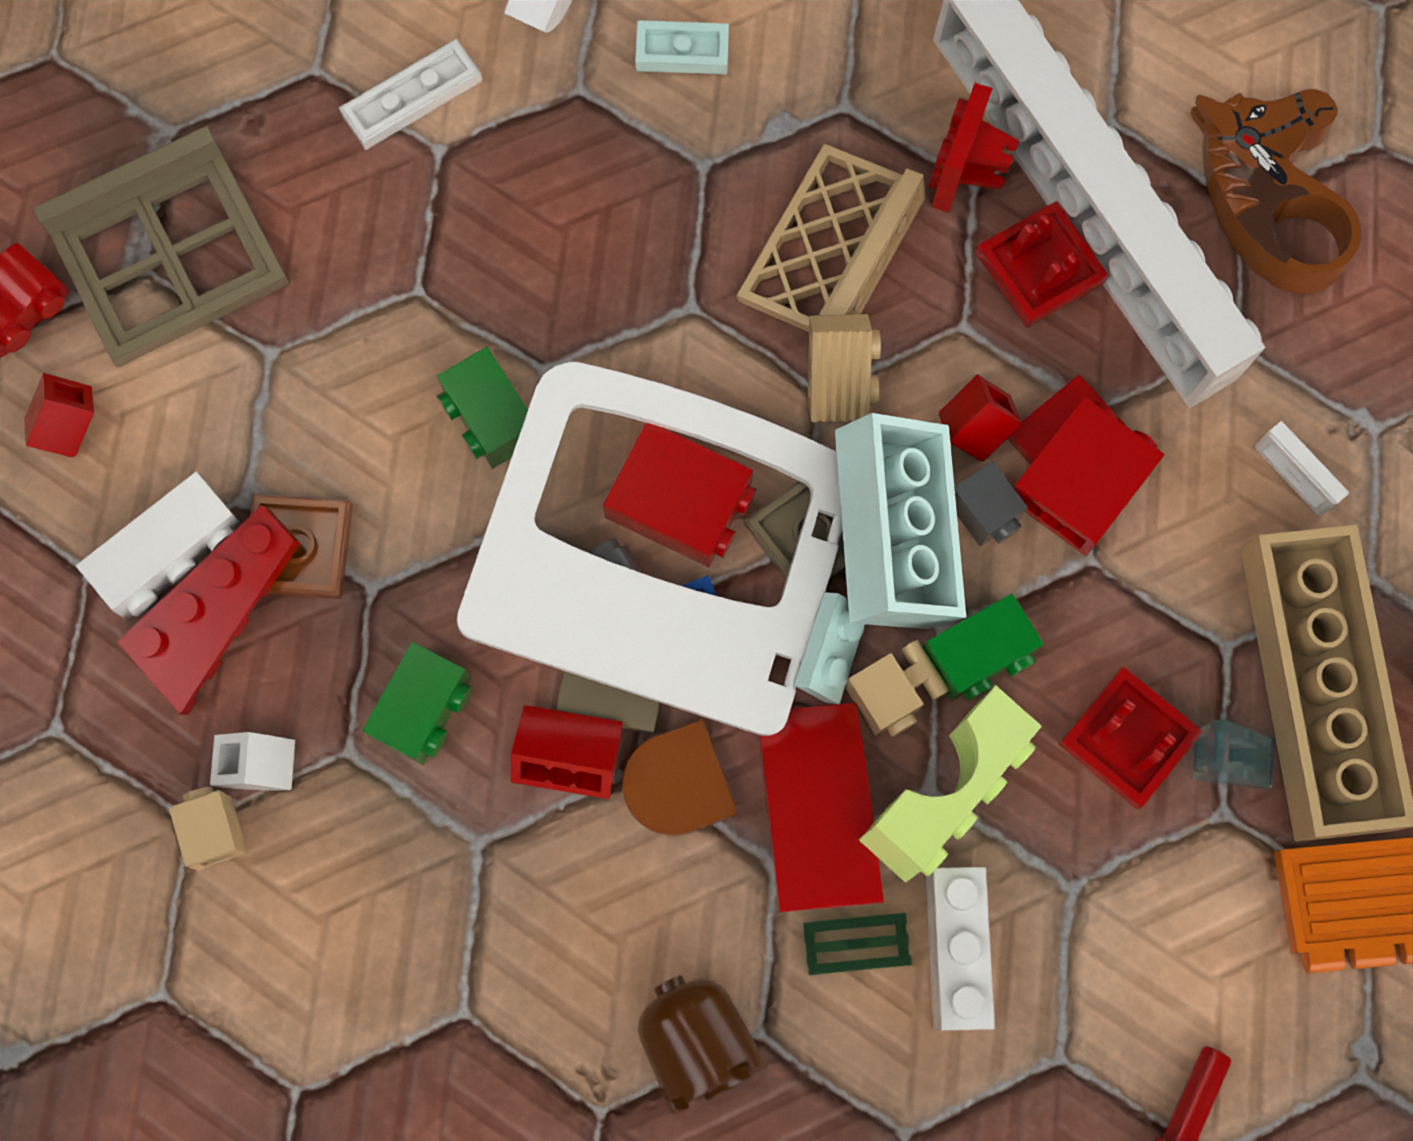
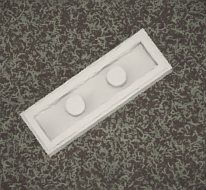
[339,39,482,150]

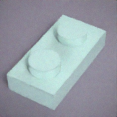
[635,20,729,74]
[794,592,865,704]

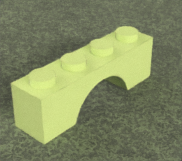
[859,685,1042,883]

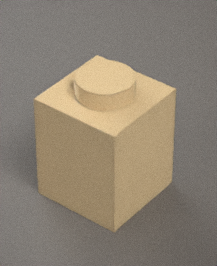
[169,787,248,870]

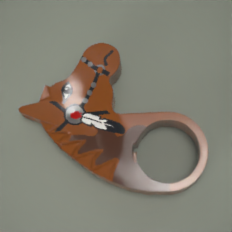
[1191,89,1362,294]

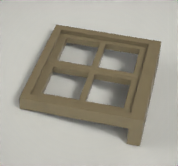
[33,126,290,368]

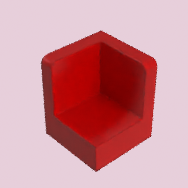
[25,373,94,457]
[939,374,1023,461]

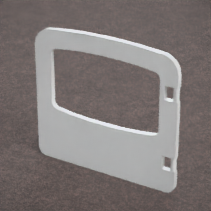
[457,362,843,736]

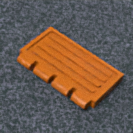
[1274,837,1413,974]

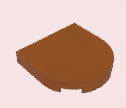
[622,719,738,836]

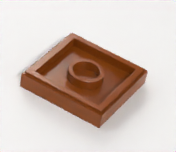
[250,494,353,599]

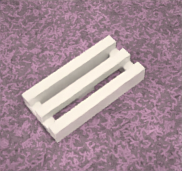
[1254,421,1349,517]

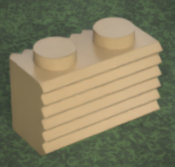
[808,314,881,423]

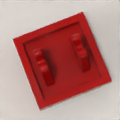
[928,82,1019,213]
[975,201,1109,328]
[1058,666,1203,810]

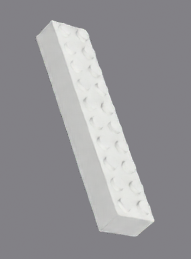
[933,0,1266,409]

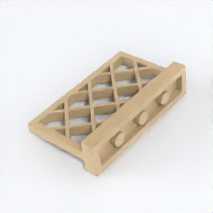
[737,144,925,332]

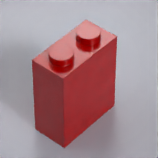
[1014,396,1165,556]
[603,423,757,568]

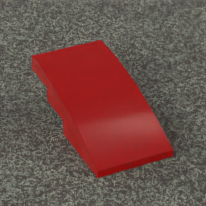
[759,703,884,913]

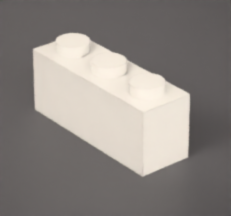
[76,472,241,620]
[926,867,995,1030]

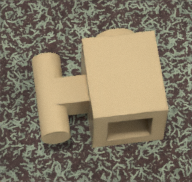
[845,640,950,738]

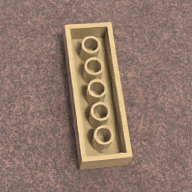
[1241,524,1413,842]

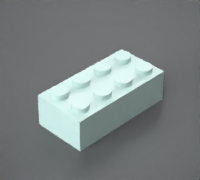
[835,413,966,629]

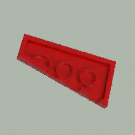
[117,505,300,715]

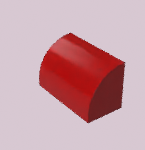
[511,705,623,799]

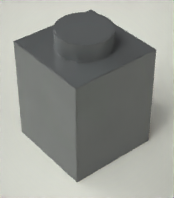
[954,461,1028,547]

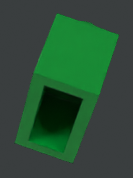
[437,346,528,469]
[923,593,1044,702]
[362,642,472,765]

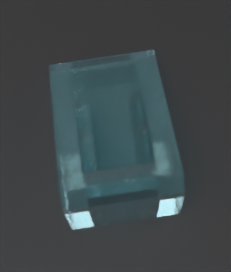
[1192,720,1275,789]

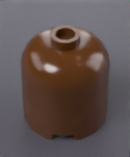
[637,975,767,1115]

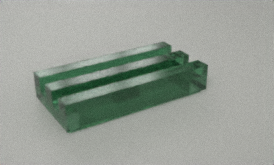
[802,913,912,976]

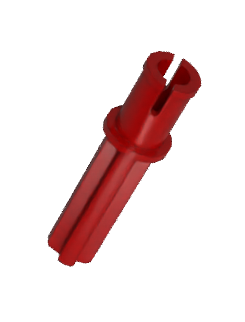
[1155,1046,1231,1141]

